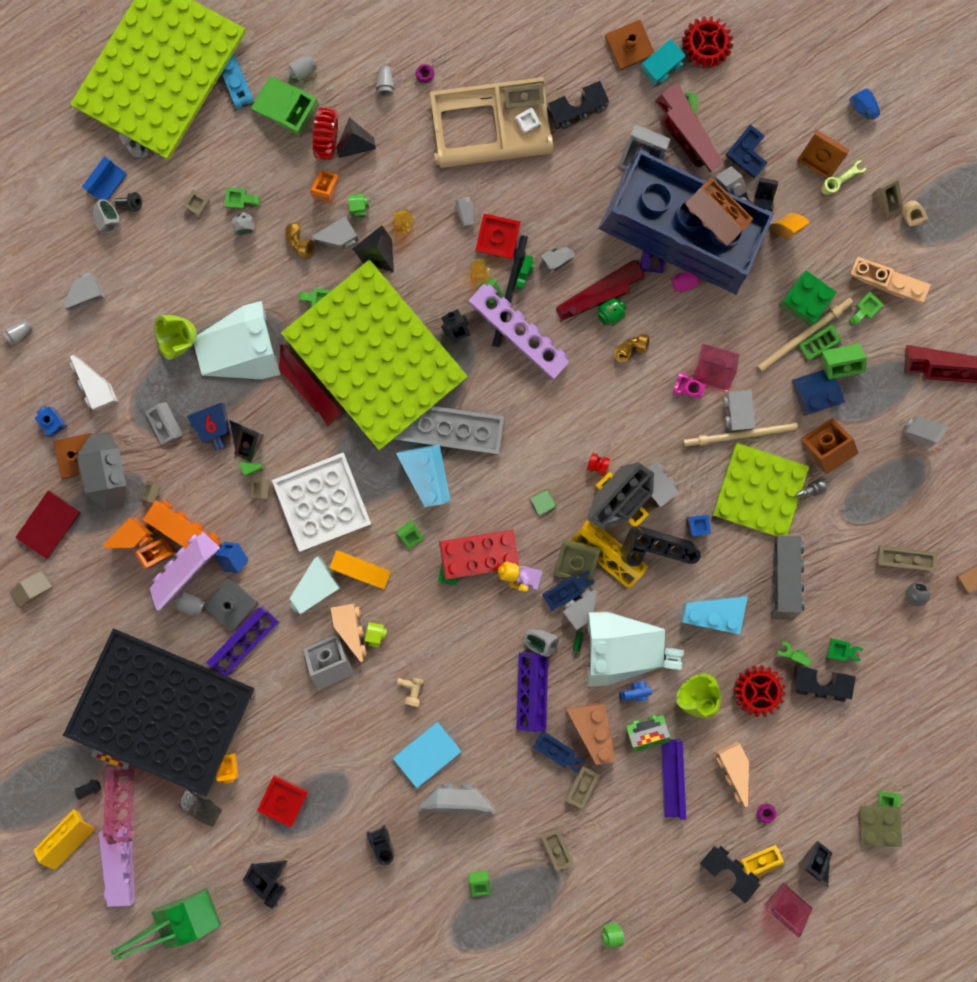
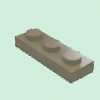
[876,546,938,572]

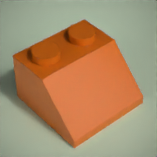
[103,517,155,548]

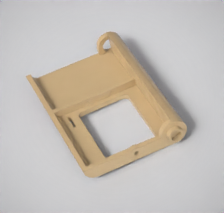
[430,77,553,168]

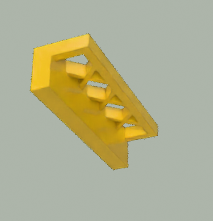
[570,520,648,589]

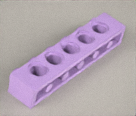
[467,284,569,379]

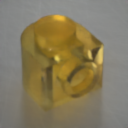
[392,208,414,234]
[470,259,490,282]

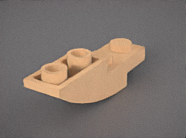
[850,257,931,304]

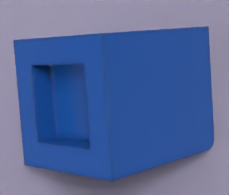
[687,514,711,536]
[214,542,248,573]

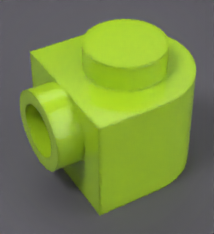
[365,622,387,648]

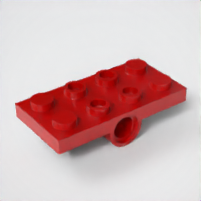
[439,529,519,579]

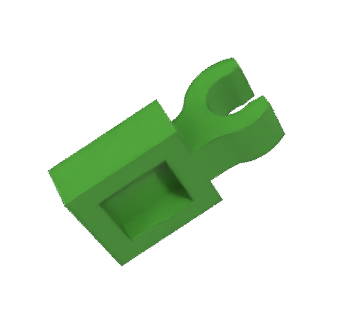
[225,187,260,210]
[299,288,332,307]
[849,292,884,325]
[776,641,811,667]

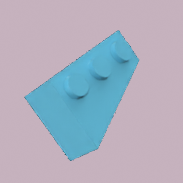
[396,444,451,507]
[680,596,748,634]

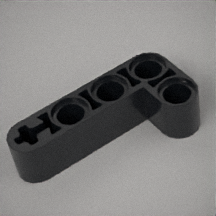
[620,526,701,567]

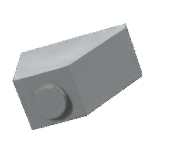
[313,216,358,249]
[63,273,105,312]

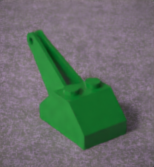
[111,888,221,961]

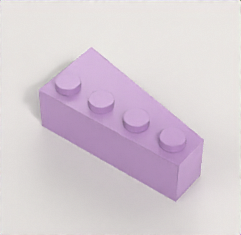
[99,824,135,907]

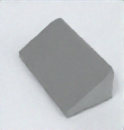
[145,402,183,446]

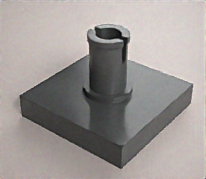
[203,578,258,632]

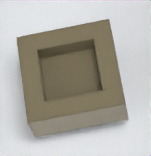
[183,189,210,217]
[250,479,269,499]
[141,480,160,503]

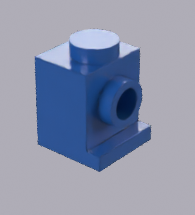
[35,406,68,437]

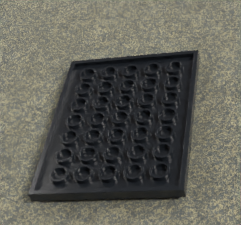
[63,628,255,797]

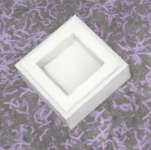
[515,107,541,134]

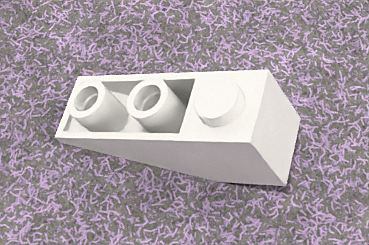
[70,355,118,411]

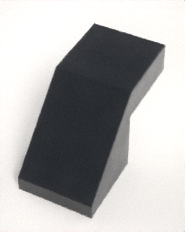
[753,177,778,212]

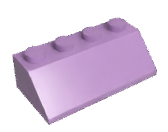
[150,532,220,611]

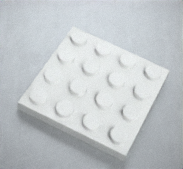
[272,453,371,552]

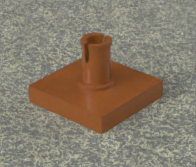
[605,20,655,71]
[797,130,850,179]
[53,433,93,479]

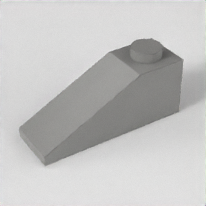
[902,417,948,447]

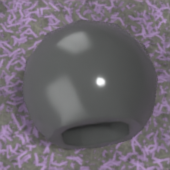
[906,583,931,607]

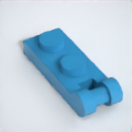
[222,54,254,110]

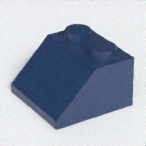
[792,370,845,416]

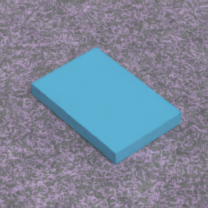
[393,721,462,788]

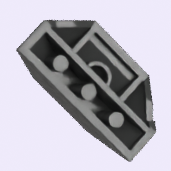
[77,432,126,511]
[587,462,654,530]

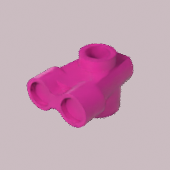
[673,372,706,398]

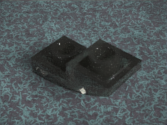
[178,789,222,827]

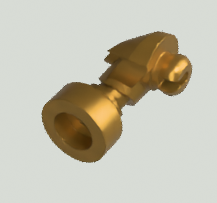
[285,223,315,259]
[614,334,650,362]

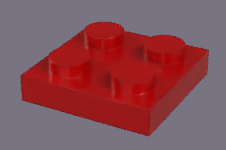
[475,213,521,260]
[257,775,309,827]

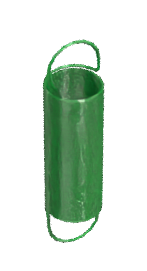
[573,627,584,657]

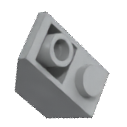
[715,167,752,204]
[562,588,597,630]

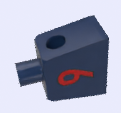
[187,403,231,451]

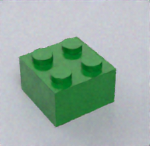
[779,270,837,326]

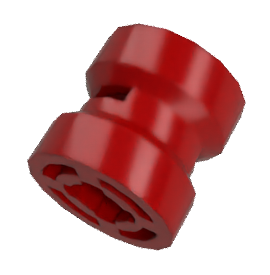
[586,452,610,476]

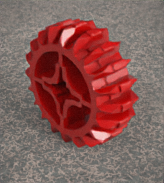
[682,16,733,69]
[312,107,338,160]
[733,665,786,717]

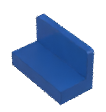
[82,156,127,201]

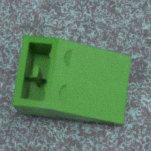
[251,76,319,137]

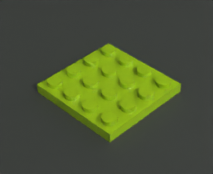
[712,443,809,537]

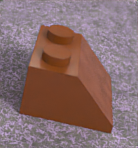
[801,418,859,474]

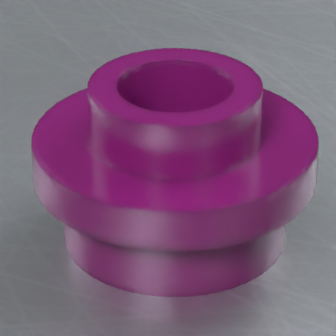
[416,64,435,84]
[757,803,776,823]

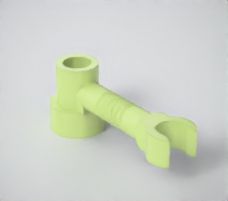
[821,160,866,195]

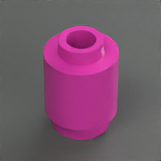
[671,271,701,293]

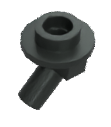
[115,192,142,212]

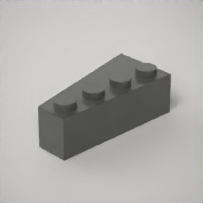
[771,536,805,620]

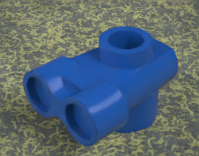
[619,680,652,702]

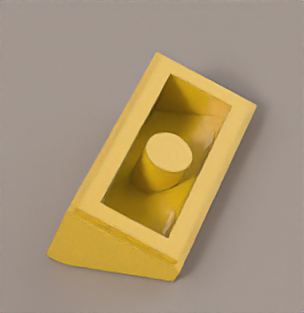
[741,845,785,878]

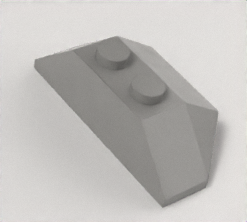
[418,783,495,814]

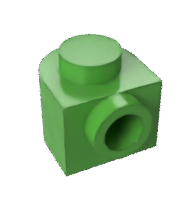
[348,193,369,218]
[601,923,624,949]

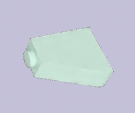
[290,556,341,614]

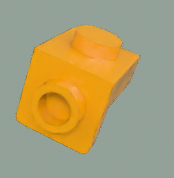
[216,753,239,784]

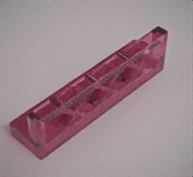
[103,765,134,845]

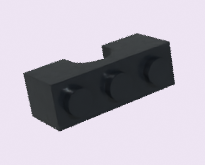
[547,81,609,129]
[791,665,856,702]
[700,845,761,904]

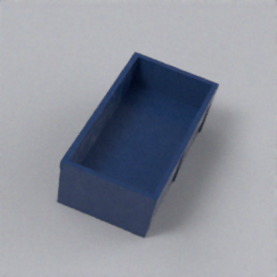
[598,149,774,295]

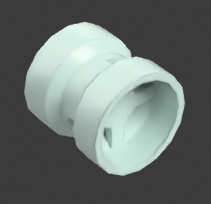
[663,648,684,670]

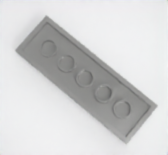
[393,406,504,455]

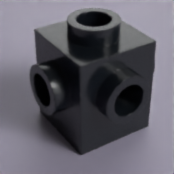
[441,309,471,343]

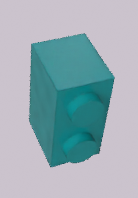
[640,39,686,86]

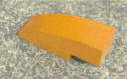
[769,213,810,240]
[329,550,391,589]

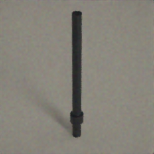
[492,235,528,348]

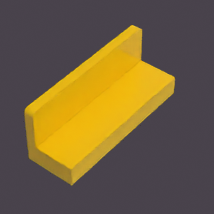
[33,809,95,870]

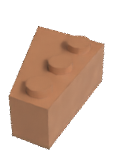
[566,701,615,765]

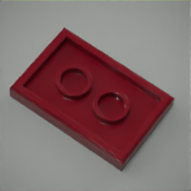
[15,490,81,559]

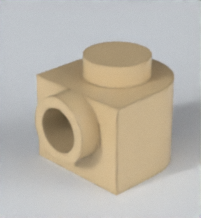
[902,201,928,227]

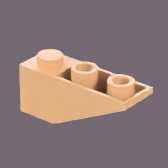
[331,603,367,662]
[716,742,749,807]

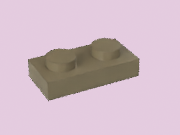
[504,83,544,109]
[565,765,600,809]
[541,827,574,872]

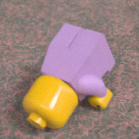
[498,562,542,592]

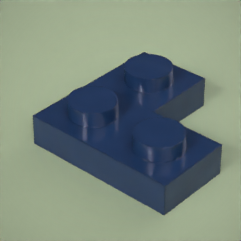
[725,124,768,179]

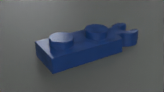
[542,570,595,611]
[532,731,585,773]

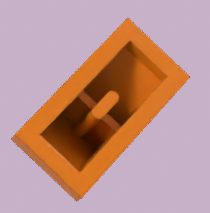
[310,170,339,204]
[134,537,175,569]

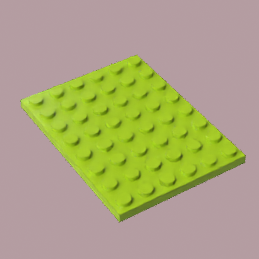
[70,0,247,160]
[281,260,468,451]

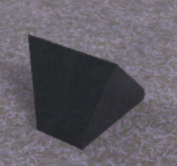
[337,117,376,158]
[352,225,394,272]
[229,420,264,462]
[799,841,833,887]
[243,860,288,900]

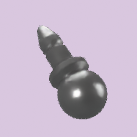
[796,479,828,497]

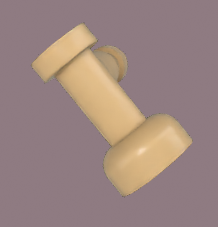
[397,677,424,707]

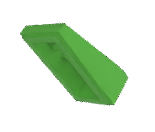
[799,324,842,361]

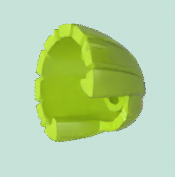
[154,315,197,360]
[676,673,721,719]

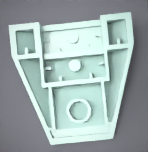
[194,301,281,380]
[587,612,665,687]

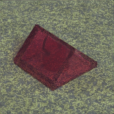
[692,344,739,391]
[764,883,813,937]

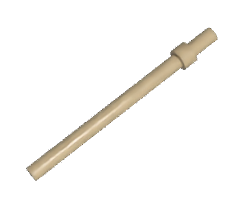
[757,297,854,372]
[683,423,798,447]

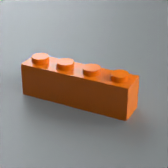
[143,500,223,562]

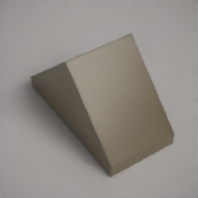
[873,178,903,218]
[10,571,53,608]

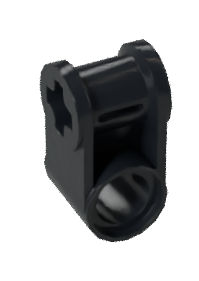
[367,825,395,865]

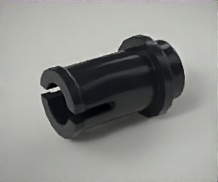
[75,779,101,800]
[264,882,286,909]

